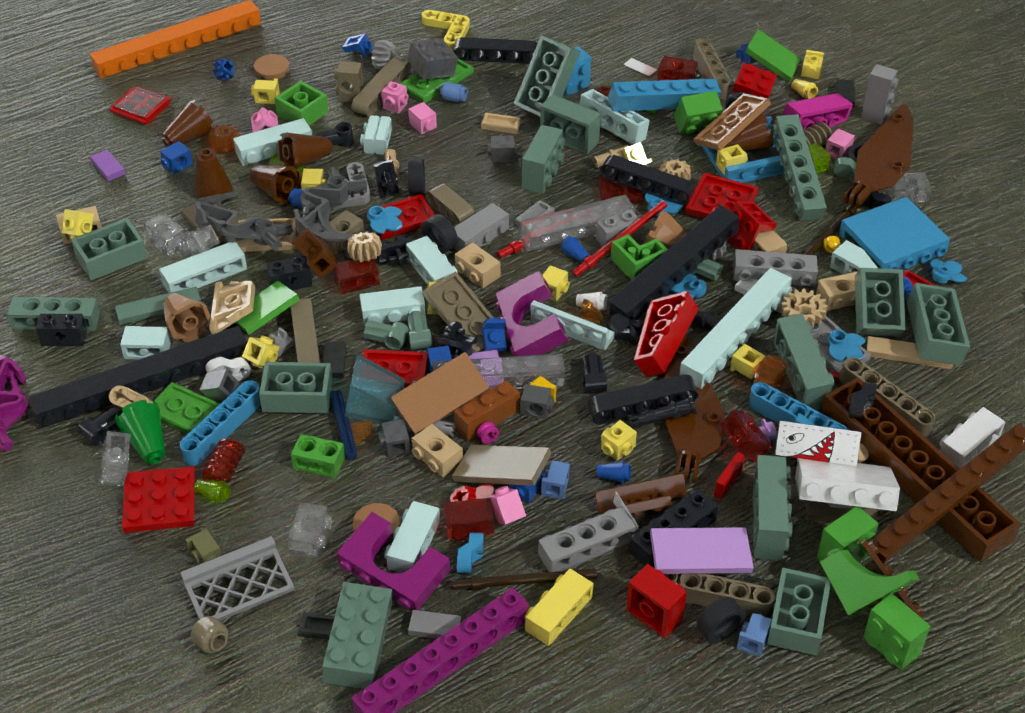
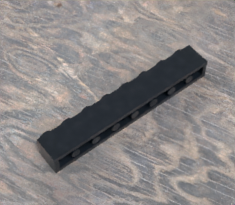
[609,205,739,320]

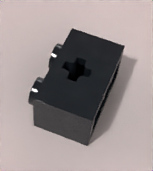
[266,255,312,290]
[36,314,87,346]

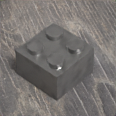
[407,38,458,79]

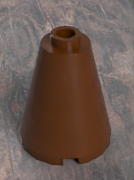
[162,99,215,147]
[724,113,773,151]
[277,132,332,169]
[193,148,232,199]
[250,165,302,204]

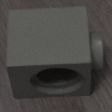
[521,384,554,419]

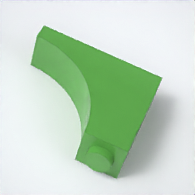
[820,548,919,615]

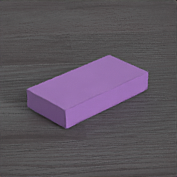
[90,150,125,181]

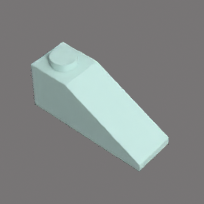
[830,240,877,275]

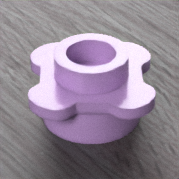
[758,419,777,445]

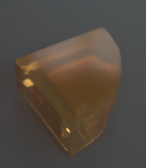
[581,299,603,323]
[350,420,373,445]

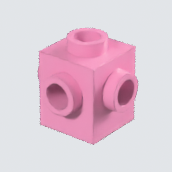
[381,81,408,114]
[251,107,279,132]

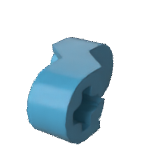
[457,533,484,574]

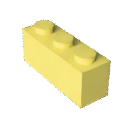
[524,569,594,646]

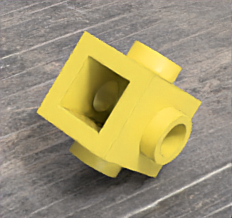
[61,209,94,239]
[242,336,280,368]
[601,420,637,461]

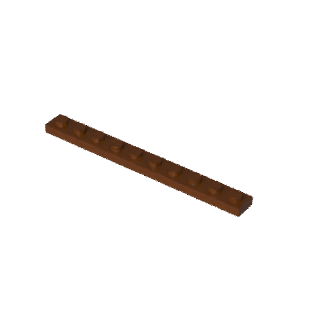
[871,424,1025,562]

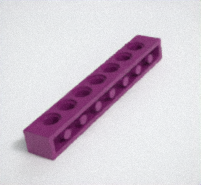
[351,587,528,713]

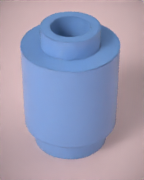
[440,81,468,103]

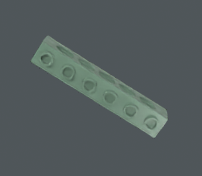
[771,114,827,221]

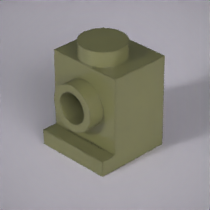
[185,529,222,564]

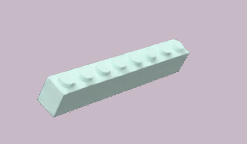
[679,268,792,389]

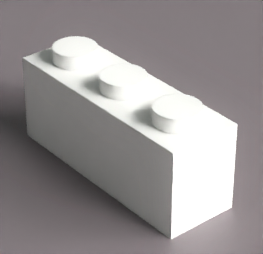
[939,407,1005,469]

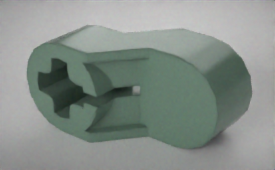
[834,157,856,184]

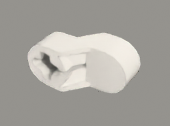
[205,357,251,381]

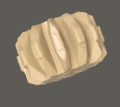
[659,158,691,180]
[347,231,382,262]

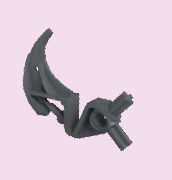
[294,167,367,242]
[195,192,293,251]

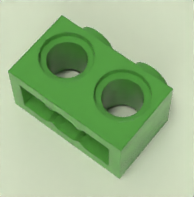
[291,434,345,478]

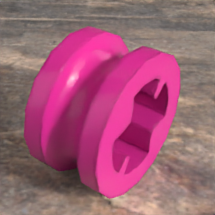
[477,421,499,444]

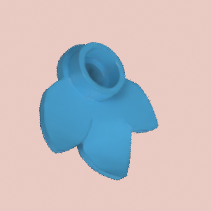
[645,193,683,216]
[367,206,403,234]
[930,259,967,283]
[670,274,707,299]
[827,329,866,362]

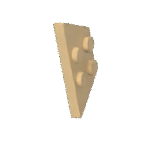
[209,281,255,335]

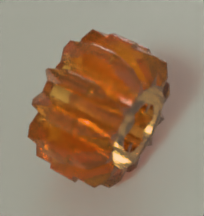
[208,124,240,154]
[754,355,787,389]

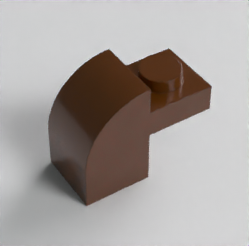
[292,228,336,278]

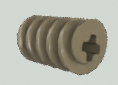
[803,122,832,151]

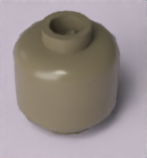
[191,616,229,654]

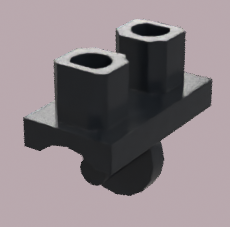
[373,160,399,198]
[378,234,413,266]
[434,321,478,356]

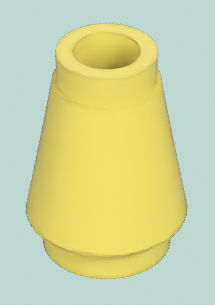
[791,79,818,99]

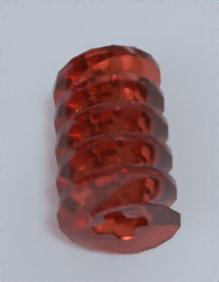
[202,438,246,489]

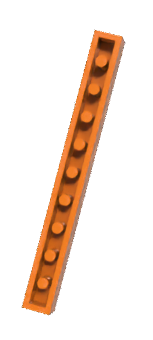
[90,0,261,79]

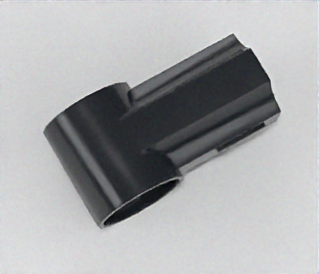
[315,122,354,147]
[583,353,607,393]
[78,406,123,446]

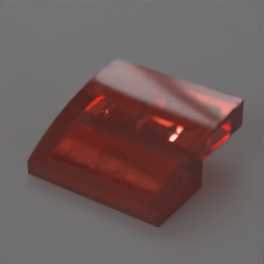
[598,173,643,205]

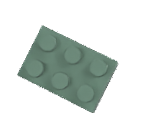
[540,94,600,155]
[522,125,565,194]
[71,218,147,280]
[855,268,905,337]
[259,362,333,413]
[767,568,831,656]

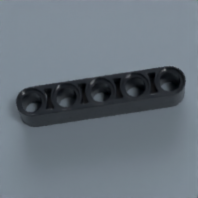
[453,37,538,64]
[600,155,695,205]
[588,374,698,424]

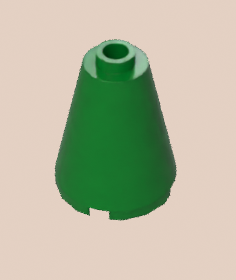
[115,400,166,464]

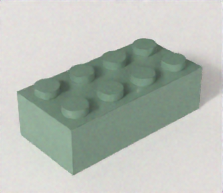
[514,35,581,117]
[906,283,970,365]
[774,313,834,410]
[753,455,792,560]
[322,582,392,689]

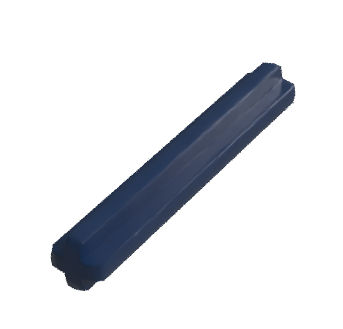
[330,390,357,460]

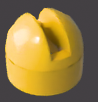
[824,236,840,253]

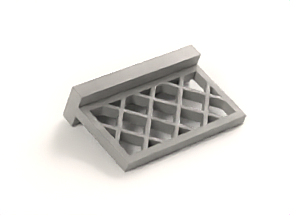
[180,536,295,621]

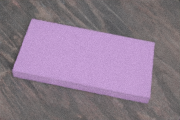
[650,527,754,574]

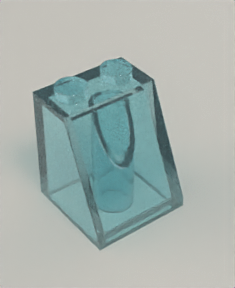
[344,355,405,423]

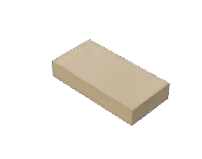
[481,113,521,134]

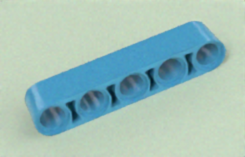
[180,381,261,466]
[749,382,848,430]

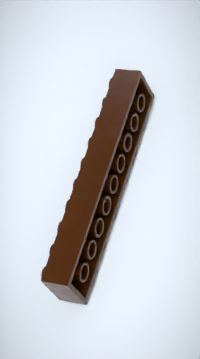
[821,377,1021,562]

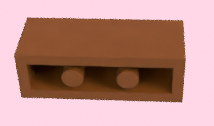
[454,380,520,441]

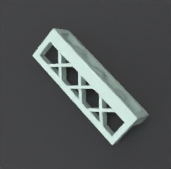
[531,300,615,351]

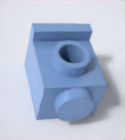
[541,461,570,499]
[737,613,772,657]

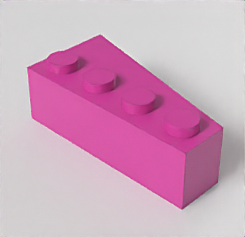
[782,93,853,130]

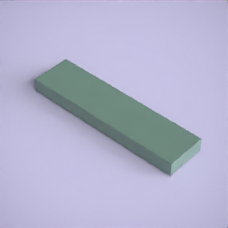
[115,286,201,325]

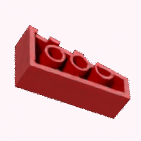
[634,291,699,377]

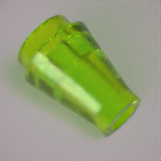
[194,479,230,503]

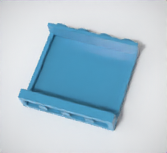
[702,116,785,183]
[839,197,950,270]

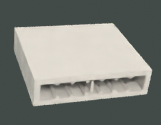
[795,458,900,511]

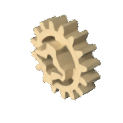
[781,289,828,327]

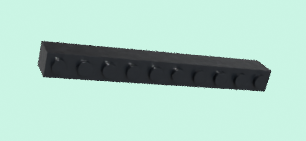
[29,326,247,429]

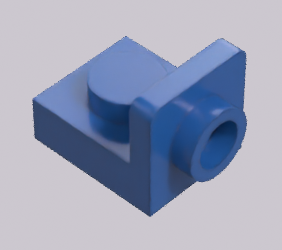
[342,34,373,58]
[481,318,507,352]

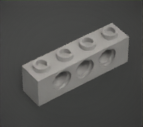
[733,249,818,287]
[538,506,636,572]

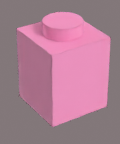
[408,102,437,135]
[825,129,855,159]
[489,486,526,525]

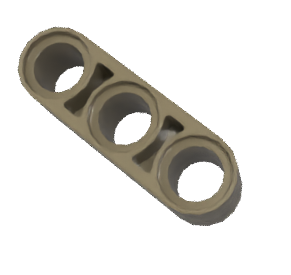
[425,183,475,226]

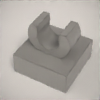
[269,328,295,357]

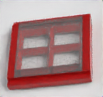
[110,86,172,125]

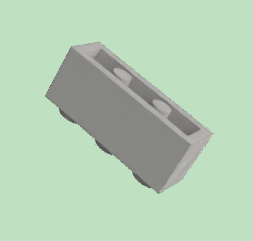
[861,64,899,125]
[453,203,509,251]

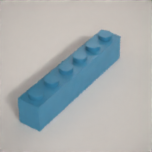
[608,78,721,112]

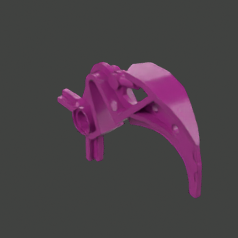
[0,356,30,452]

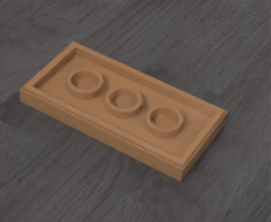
[693,93,771,150]
[391,352,490,435]

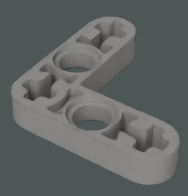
[329,162,370,210]

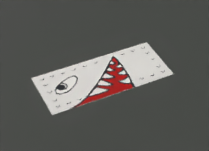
[775,421,861,467]

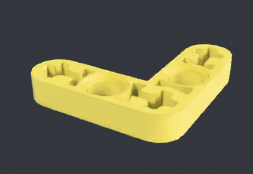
[422,10,470,51]

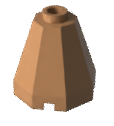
[643,210,687,249]
[163,293,211,343]

